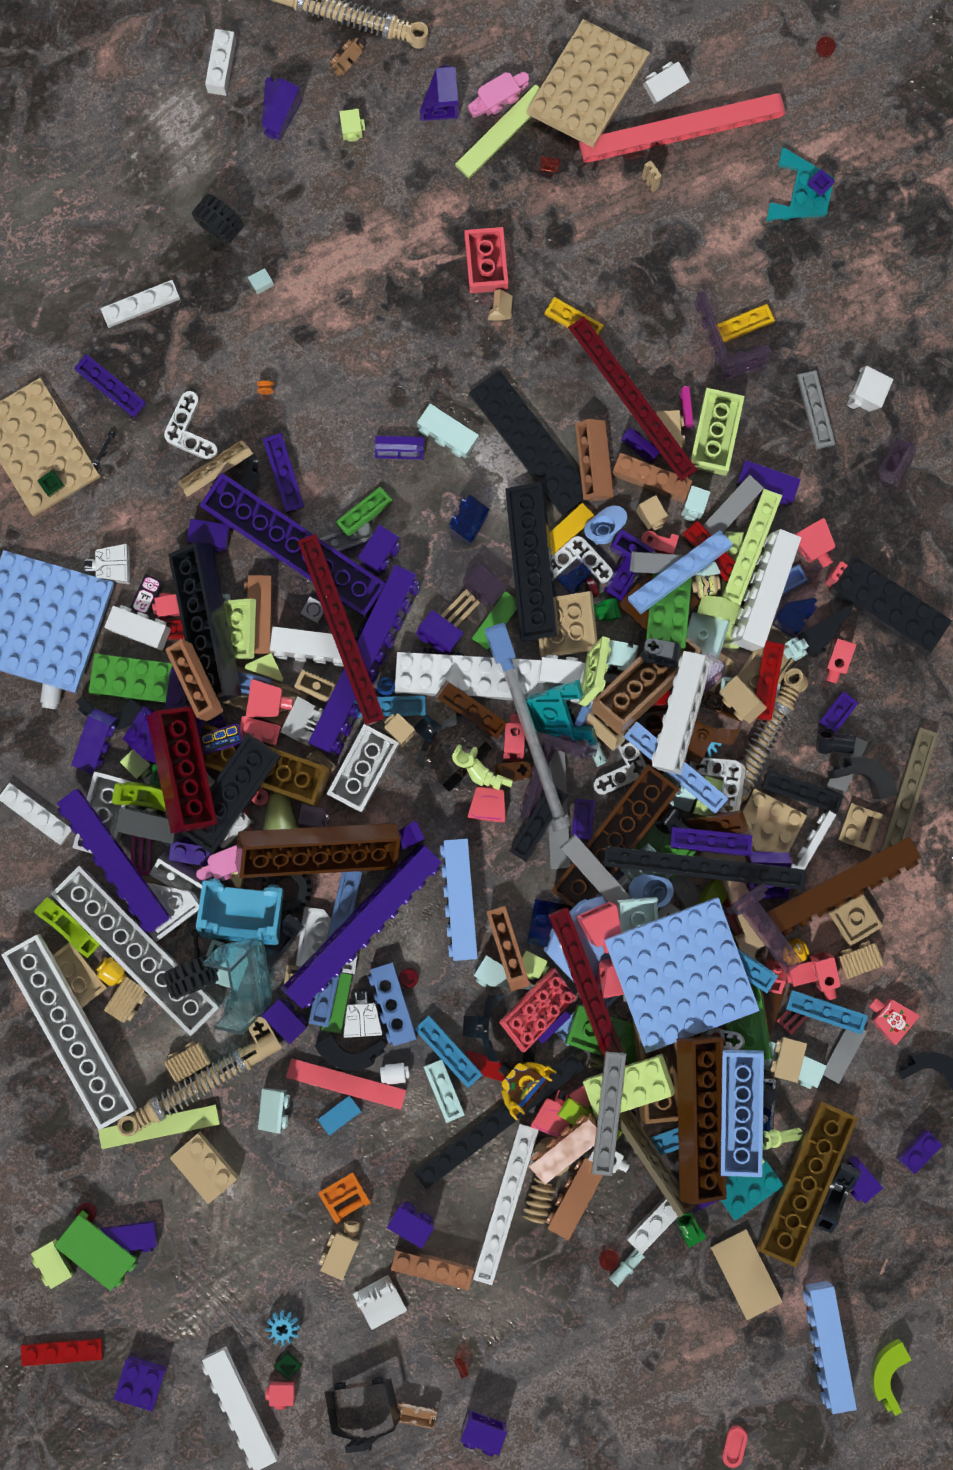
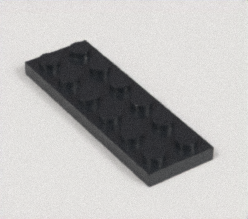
[182,733,282,855]

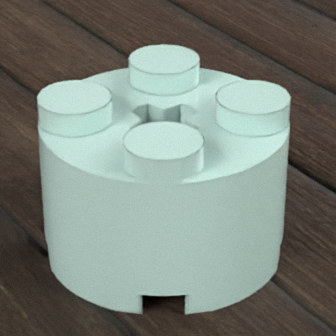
[606,640,639,672]

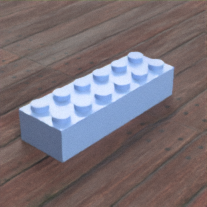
[440,839,477,961]
[721,1049,764,1177]
[802,1281,857,1414]

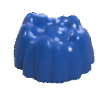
[377,677,395,696]

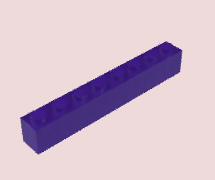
[57,789,172,933]

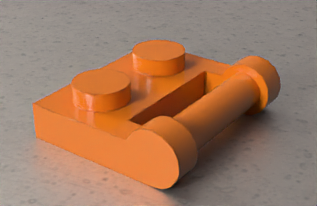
[318,1172,371,1224]

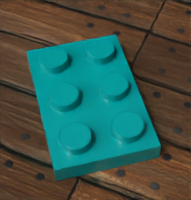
[720,1155,784,1221]

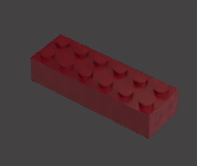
[147,706,217,834]

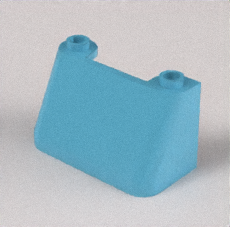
[196,879,284,945]

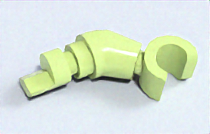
[452,744,514,790]

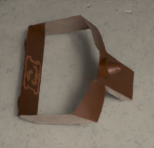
[685,689,742,764]

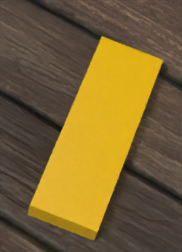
[544,297,604,336]
[714,304,775,345]
[549,503,595,556]

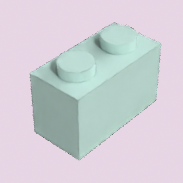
[681,486,710,522]

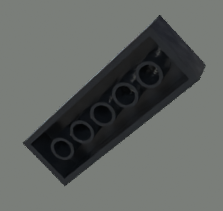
[829,556,952,656]

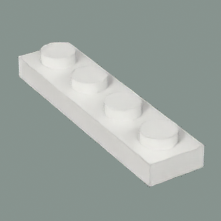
[100,280,180,328]
[0,783,72,845]
[791,811,836,869]

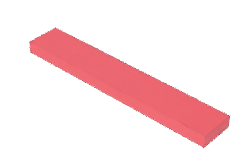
[286,1058,406,1110]

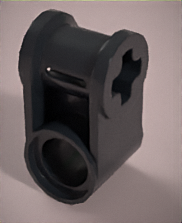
[641,638,681,668]

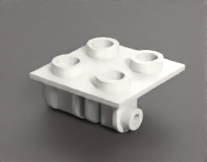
[280,696,324,747]
[353,1275,407,1330]

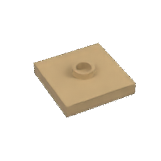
[828,895,883,947]

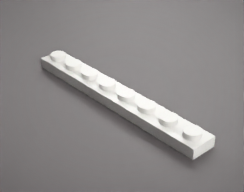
[473,1123,538,1285]

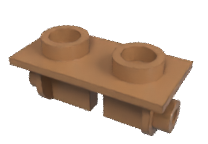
[328,38,364,77]
[397,1402,437,1429]

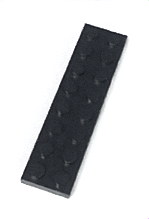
[469,370,583,516]
[505,481,560,642]

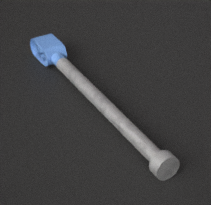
[485,622,572,831]

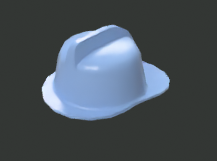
[584,505,627,545]
[628,875,674,908]

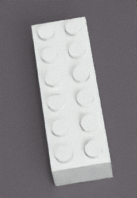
[731,529,802,651]

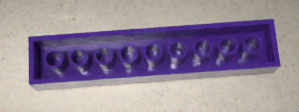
[199,473,386,617]
[308,565,421,757]
[280,845,442,1009]

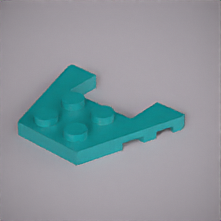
[766,148,835,222]
[526,680,597,745]

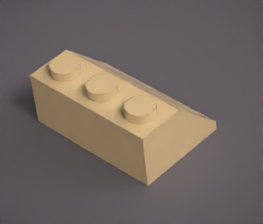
[170,1132,239,1204]

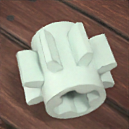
[783,637,809,661]

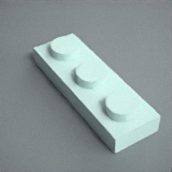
[424,1059,465,1123]

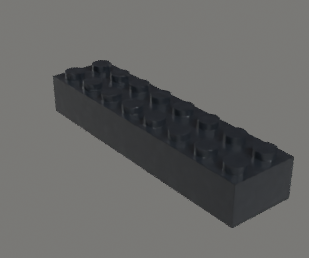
[168,542,242,703]

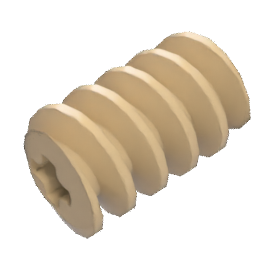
[522,1178,556,1224]

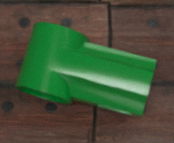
[594,598,621,621]
[677,1213,706,1248]

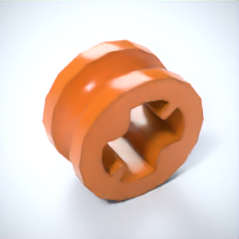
[256,381,274,394]

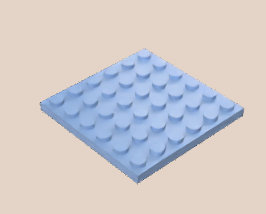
[0,550,115,694]
[604,897,760,1053]

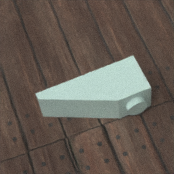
[474,955,534,990]

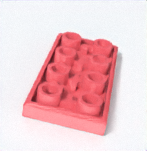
[499,968,577,1052]

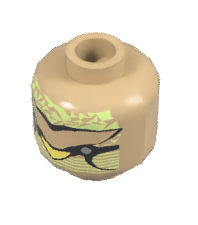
[692,575,721,598]

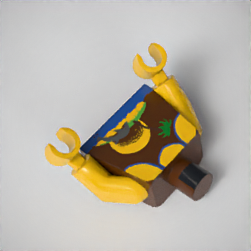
[498,1062,557,1120]

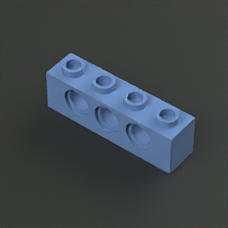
[368,963,417,1046]

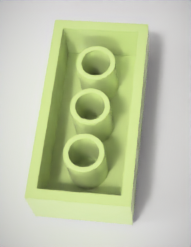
[690,388,745,476]
[583,1054,676,1120]

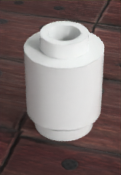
[40,684,62,709]
[380,1063,410,1085]

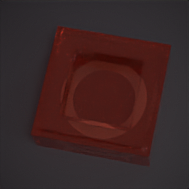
[540,156,560,173]

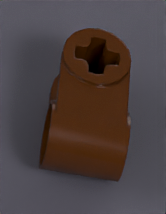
[495,761,534,782]

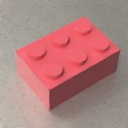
[464,227,508,294]

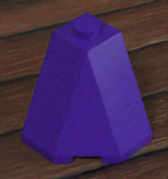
[420,65,459,121]
[262,77,302,141]

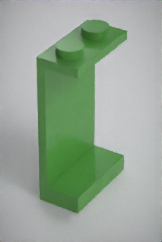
[54,1210,139,1291]

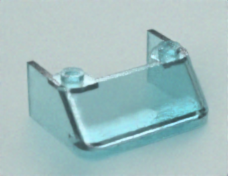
[203,938,272,1035]

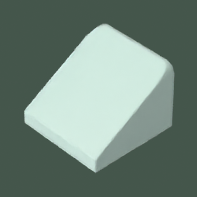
[248,268,274,294]
[696,562,720,576]

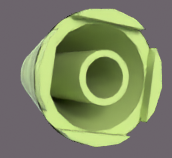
[263,792,298,830]

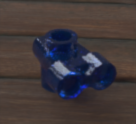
[557,562,592,594]

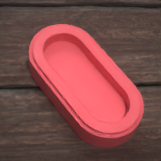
[722,1426,748,1468]

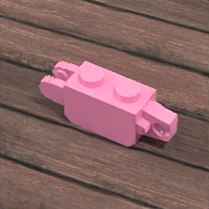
[468,72,529,118]
[196,845,238,882]

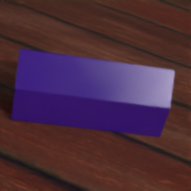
[375,436,424,460]

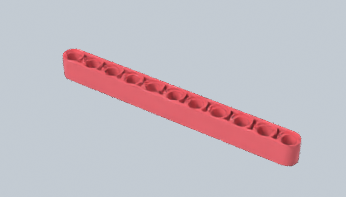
[579,94,786,162]

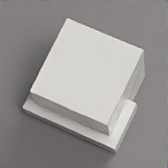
[847,366,893,412]

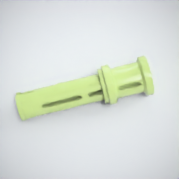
[763,1128,803,1150]

